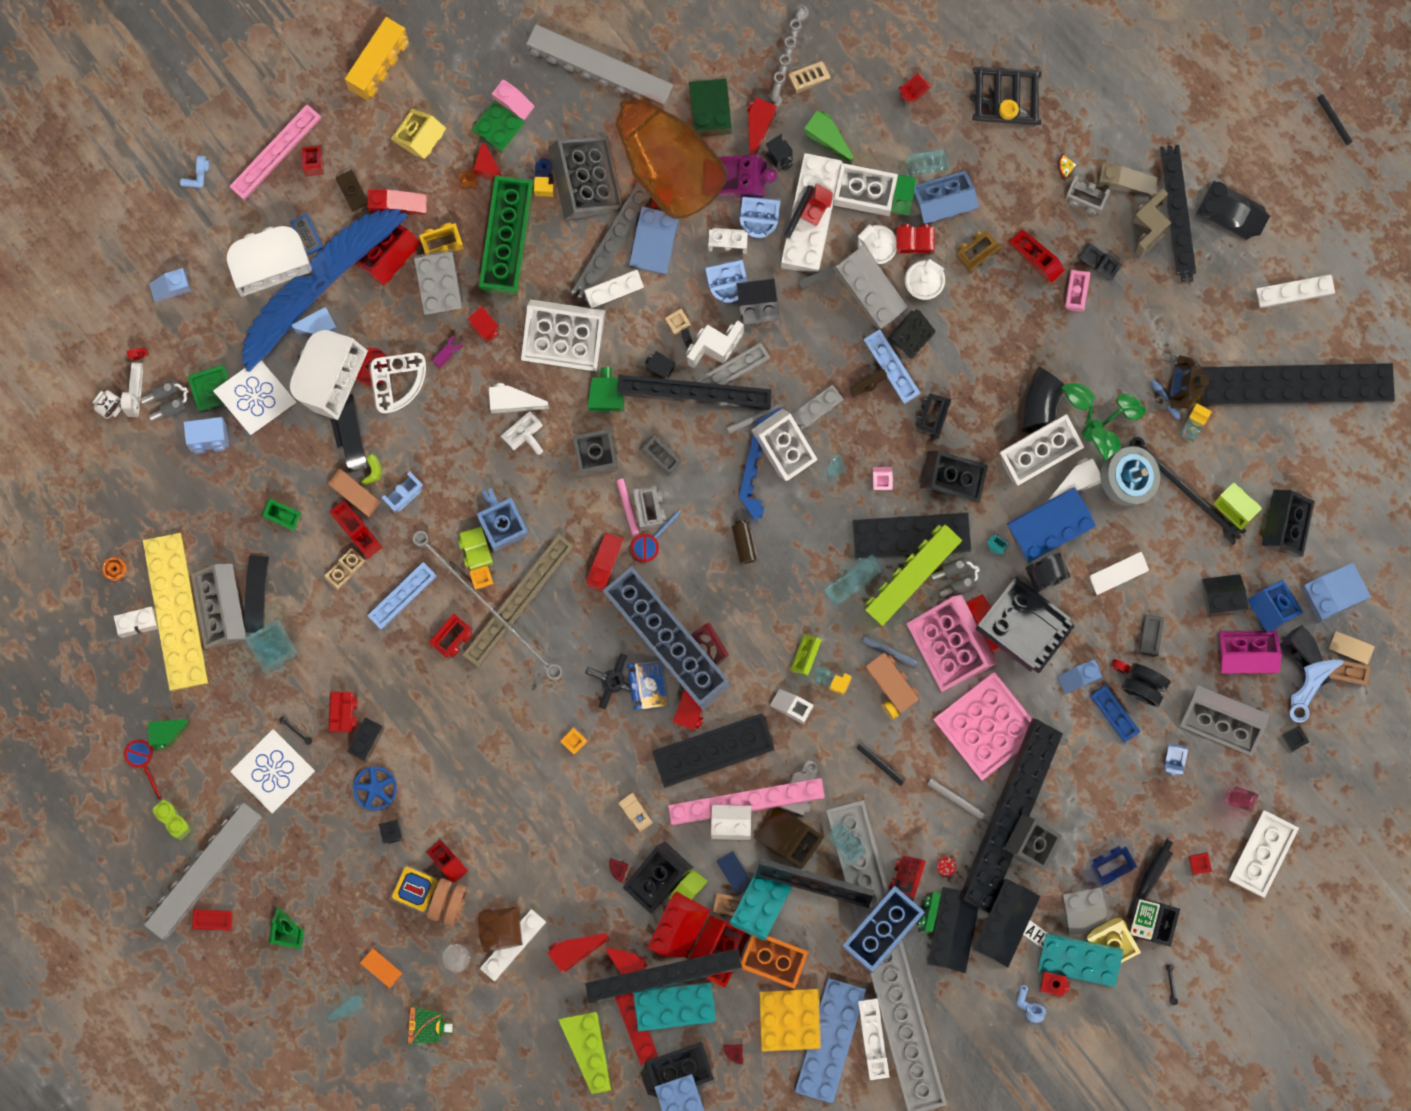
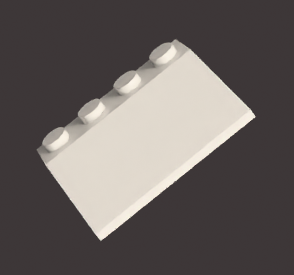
[521,299,606,371]

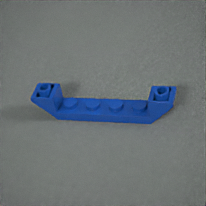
[739,408,782,523]

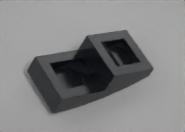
[1078,243,1122,280]

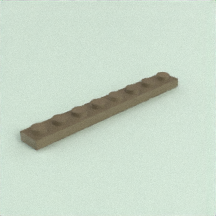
[463,535,574,668]

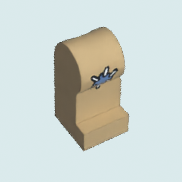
[618,793,653,832]

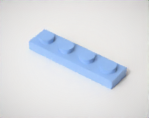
[863,330,921,404]
[368,562,437,630]

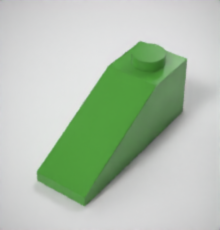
[804,111,853,165]

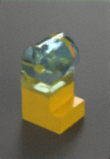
[1180,403,1212,443]
[814,666,852,696]

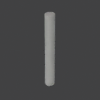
[726,403,781,434]

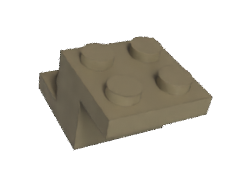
[1133,189,1171,258]

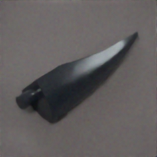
[1127,839,1173,919]

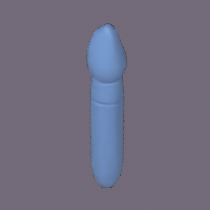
[1152,380,1181,419]

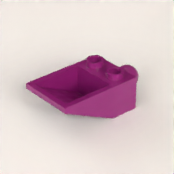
[704,154,777,198]

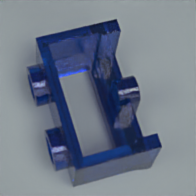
[1090,845,1138,887]

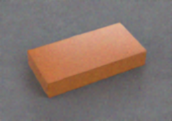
[360,948,403,988]

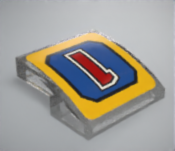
[389,864,440,916]

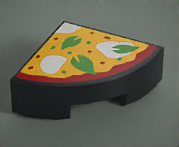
[1058,153,1077,181]

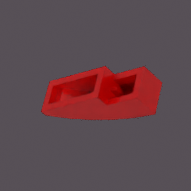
[329,500,383,559]

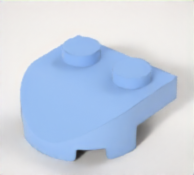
[740,196,780,238]
[705,259,748,303]

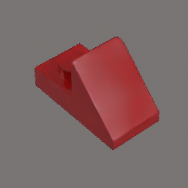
[799,183,833,226]

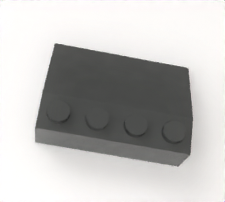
[548,136,623,220]

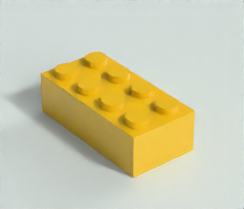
[345,17,409,101]

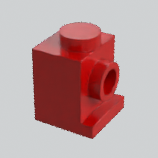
[1039,972,1070,997]

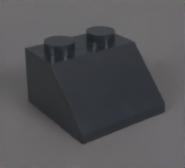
[736,278,780,324]
[1202,574,1249,617]

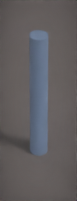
[862,636,918,668]

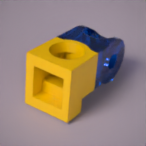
[534,158,554,197]

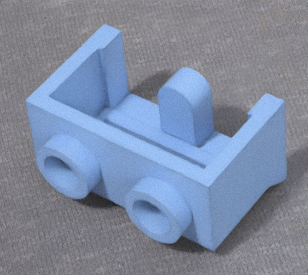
[382,472,423,513]

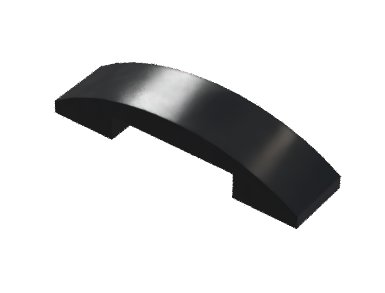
[338,394,367,472]
[244,556,269,633]

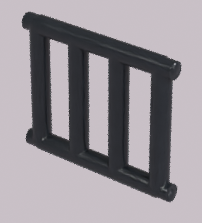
[972,67,1042,125]

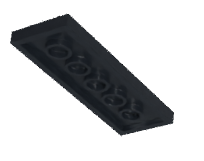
[853,513,971,559]
[652,713,775,789]

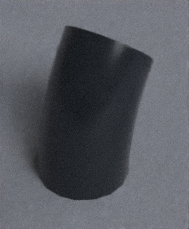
[1021,366,1065,433]

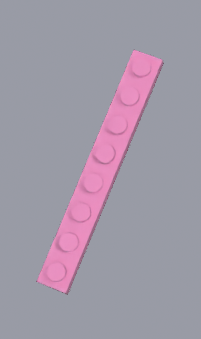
[668,778,825,825]

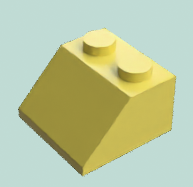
[391,109,446,159]

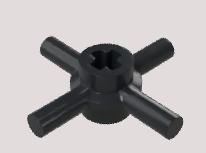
[585,653,631,710]

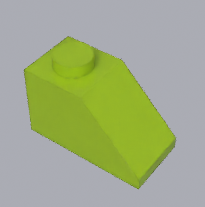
[668,869,708,901]

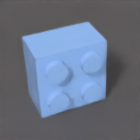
[184,417,230,454]

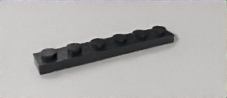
[756,858,874,908]

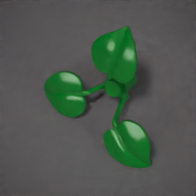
[1061,383,1146,461]

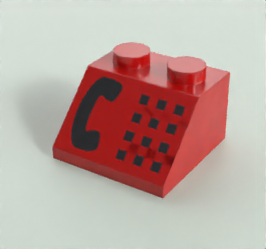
[888,855,926,901]

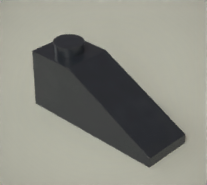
[1280,625,1331,686]

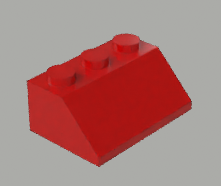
[355,225,421,286]
[647,892,710,958]
[690,915,750,988]

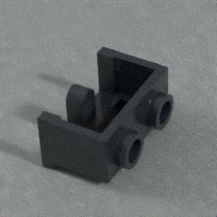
[766,133,793,172]
[915,393,952,439]

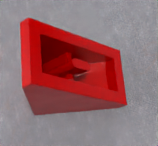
[473,143,502,181]
[302,145,324,177]

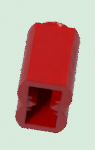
[896,224,935,254]

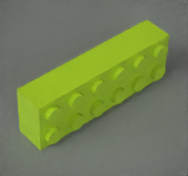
[864,525,962,626]

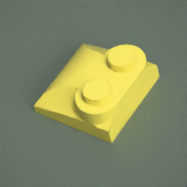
[1087,918,1141,963]

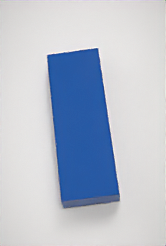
[1090,685,1141,744]

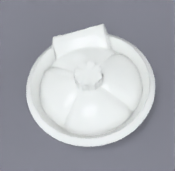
[857,224,897,264]
[905,259,945,300]

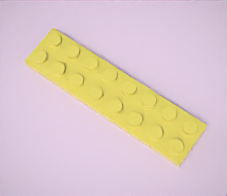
[143,533,209,691]

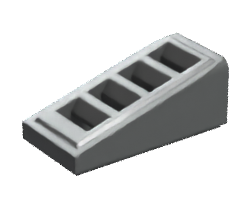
[640,435,682,475]

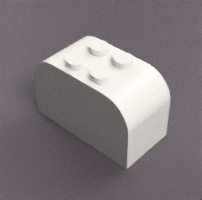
[227,226,312,297]
[290,330,368,420]

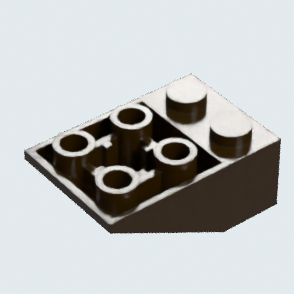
[754,807,824,870]

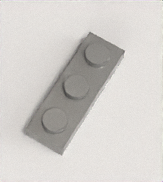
[791,385,844,432]

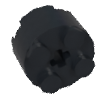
[1025,553,1071,593]

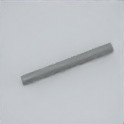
[927,778,992,825]

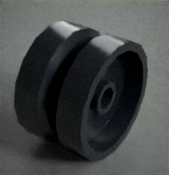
[1121,663,1171,707]

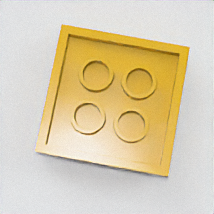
[760,989,821,1052]

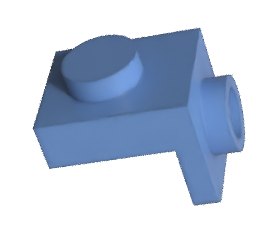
[1164,743,1188,776]

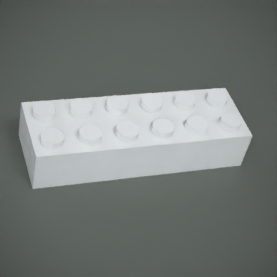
[781,153,842,274]

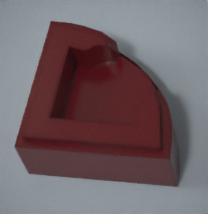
[609,858,629,883]
[723,1044,743,1064]

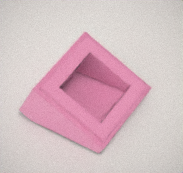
[873,467,893,490]

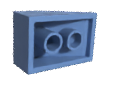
[629,207,680,275]
[1301,563,1371,623]

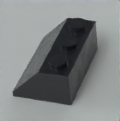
[1262,489,1315,557]

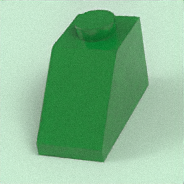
[148,719,190,750]

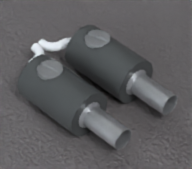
[140,380,188,421]
[931,557,980,598]

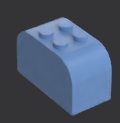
[842,886,925,973]

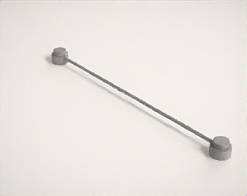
[413,531,563,681]

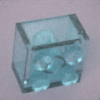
[244,619,300,675]

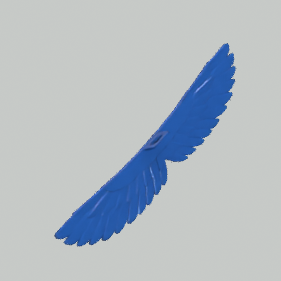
[241,209,408,372]

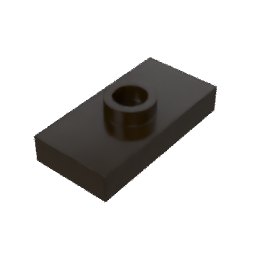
[335,170,368,212]
[850,369,887,397]

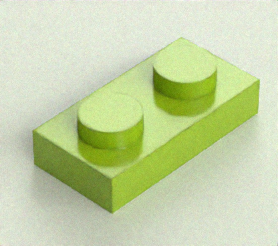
[790,634,822,676]

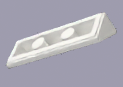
[1088,552,1149,595]

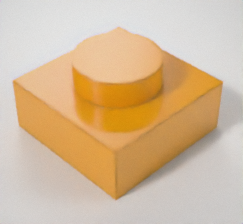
[469,565,494,591]
[560,727,588,756]

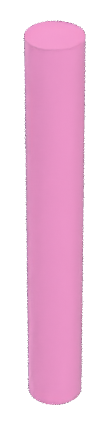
[616,478,639,536]

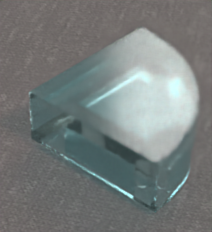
[827,454,847,479]

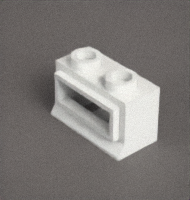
[708,228,748,254]

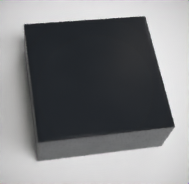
[1282,725,1309,752]

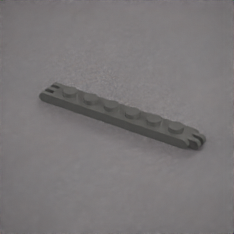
[570,177,654,303]

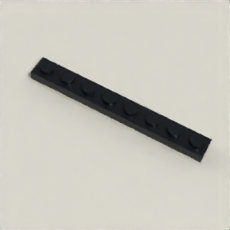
[617,375,772,410]
[585,948,743,1003]

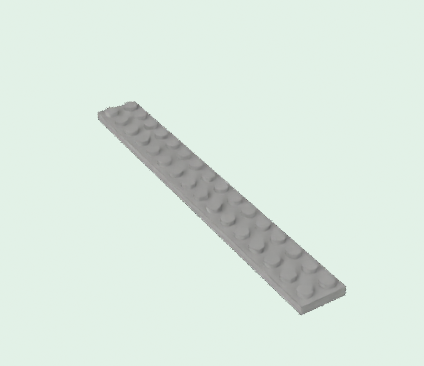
[826,800,947,1111]

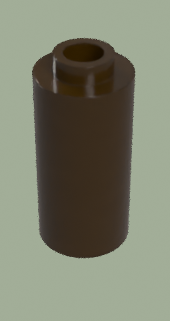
[731,520,759,565]

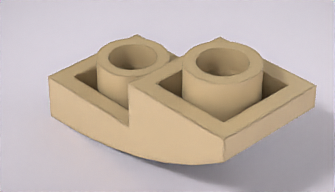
[324,548,365,591]
[1329,631,1375,665]

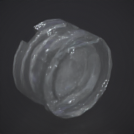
[442,944,471,973]

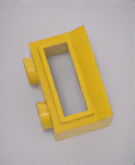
[419,223,464,254]

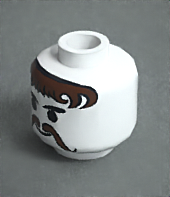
[93,390,121,419]

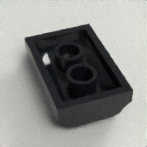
[1196,181,1270,241]
[640,1042,715,1098]

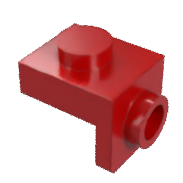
[898,73,932,102]

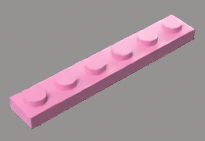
[229,105,322,200]

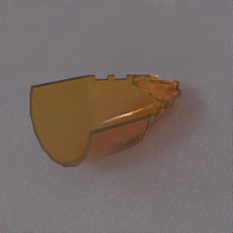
[616,99,728,219]

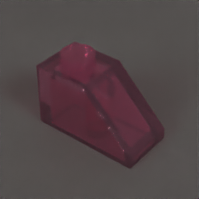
[1224,786,1259,816]

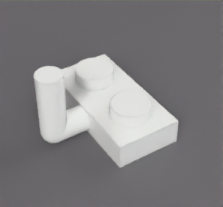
[501,411,543,455]

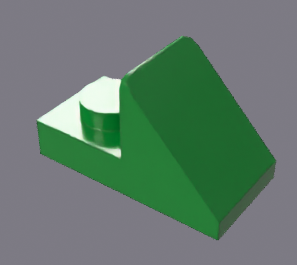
[891,174,917,216]
[261,498,301,531]

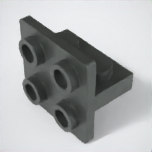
[887,309,936,359]

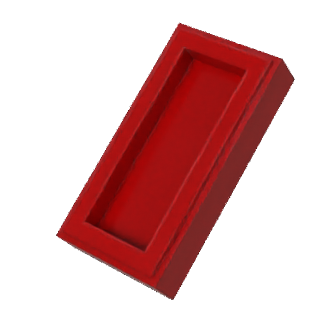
[192,909,233,931]

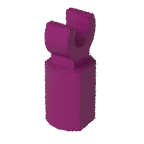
[431,336,463,369]

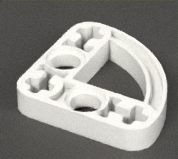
[369,353,426,413]

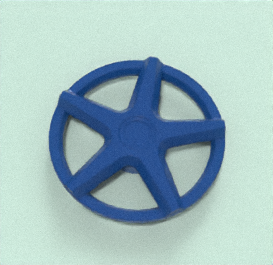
[353,767,397,810]

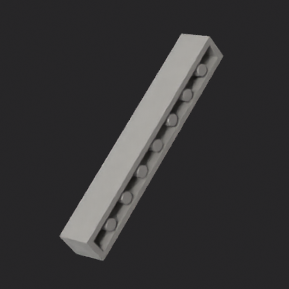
[526,24,674,110]
[144,803,264,941]

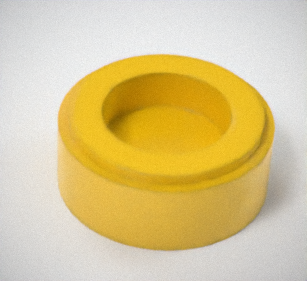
[999,100,1019,120]
[881,700,899,720]

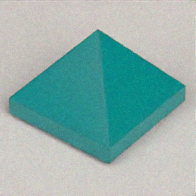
[987,534,1010,554]

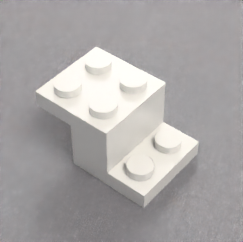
[686,321,744,369]

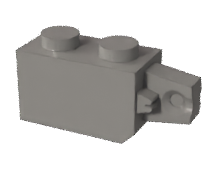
[781,760,818,817]

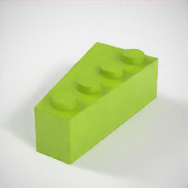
[558,1012,612,1095]

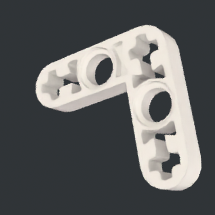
[121,362,143,417]

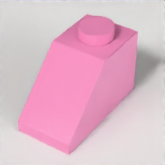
[492,79,535,121]

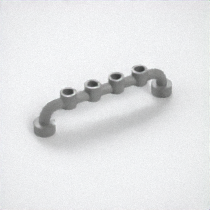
[767,5,808,109]

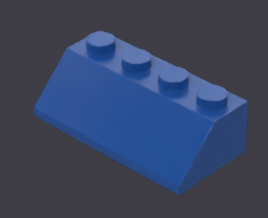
[1007,487,1096,563]

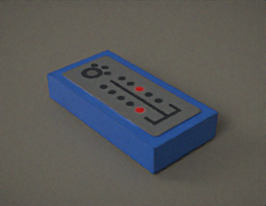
[290,214,323,256]

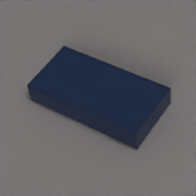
[716,851,751,895]

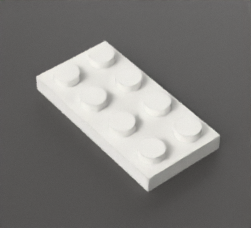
[1229,810,1299,898]

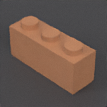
[865,652,919,715]

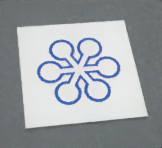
[213,360,296,435]
[230,729,315,813]

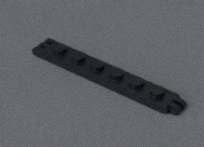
[1160,145,1196,283]

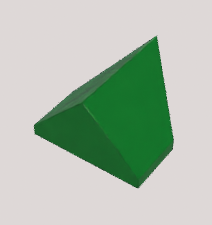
[268,907,304,949]

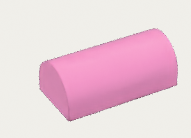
[1065,270,1091,312]

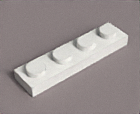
[1255,275,1335,309]
[480,909,547,982]

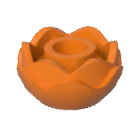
[102,557,126,581]

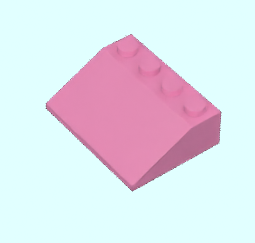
[906,595,997,692]

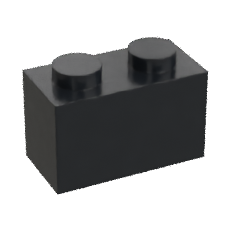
[347,717,384,763]

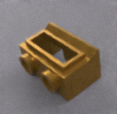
[956,230,1001,274]

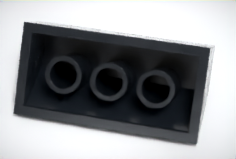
[972,879,1040,968]
[927,887,978,973]

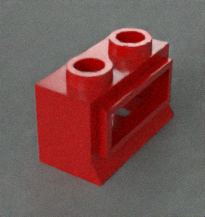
[429,613,473,660]

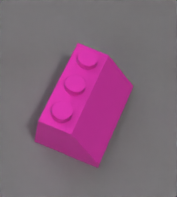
[1219,631,1282,674]

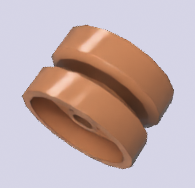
[427,878,468,927]

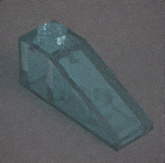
[825,555,884,607]

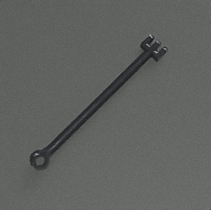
[1129,437,1247,545]

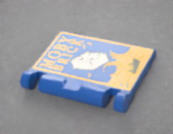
[626,661,669,711]

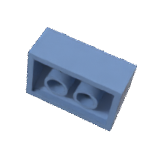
[914,171,979,224]

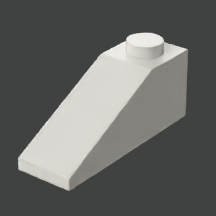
[489,383,549,413]
[1048,458,1101,501]

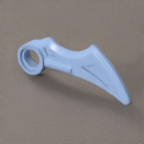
[1290,660,1343,723]

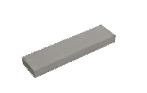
[695,342,771,385]

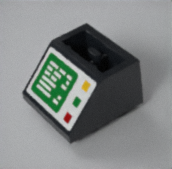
[1128,897,1180,947]

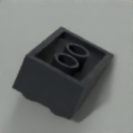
[920,450,988,503]
[623,841,694,914]

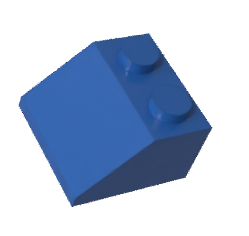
[1247,580,1304,633]

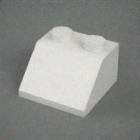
[711,805,751,840]

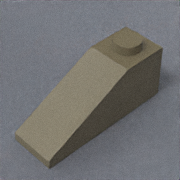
[1098,163,1158,196]

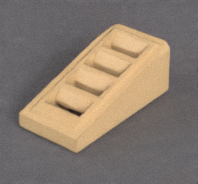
[788,61,831,94]

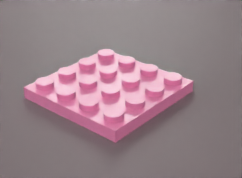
[933,672,1032,781]

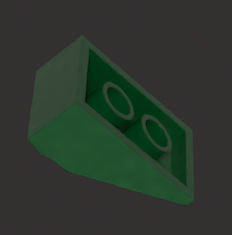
[689,78,732,138]

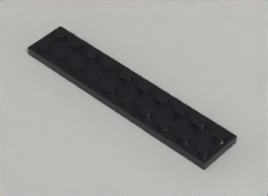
[1201,363,1395,406]
[959,718,1063,913]

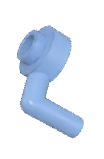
[180,155,209,188]
[1016,985,1046,1023]

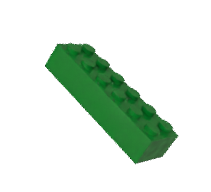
[479,176,534,296]

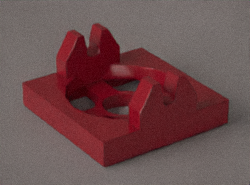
[690,622,729,666]

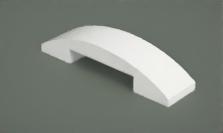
[858,999,889,1080]

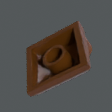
[478,907,523,952]

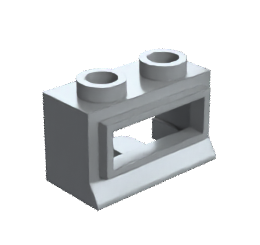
[1065,175,1111,215]
[633,486,666,530]

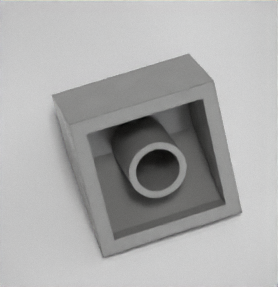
[1061,888,1107,935]

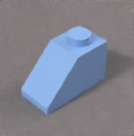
[149,268,191,302]
[292,307,338,337]

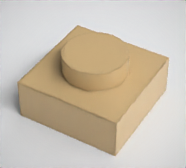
[665,309,691,335]

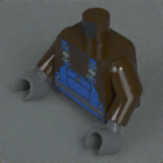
[1155,351,1209,410]

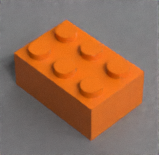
[741,936,809,990]

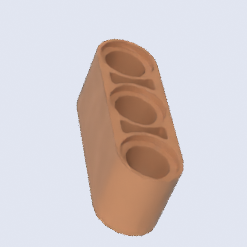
[326,469,381,518]

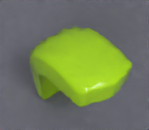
[361,453,382,486]

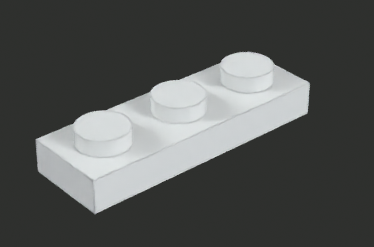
[583,269,644,308]

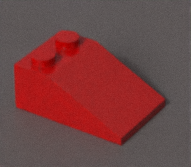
[547,933,610,974]

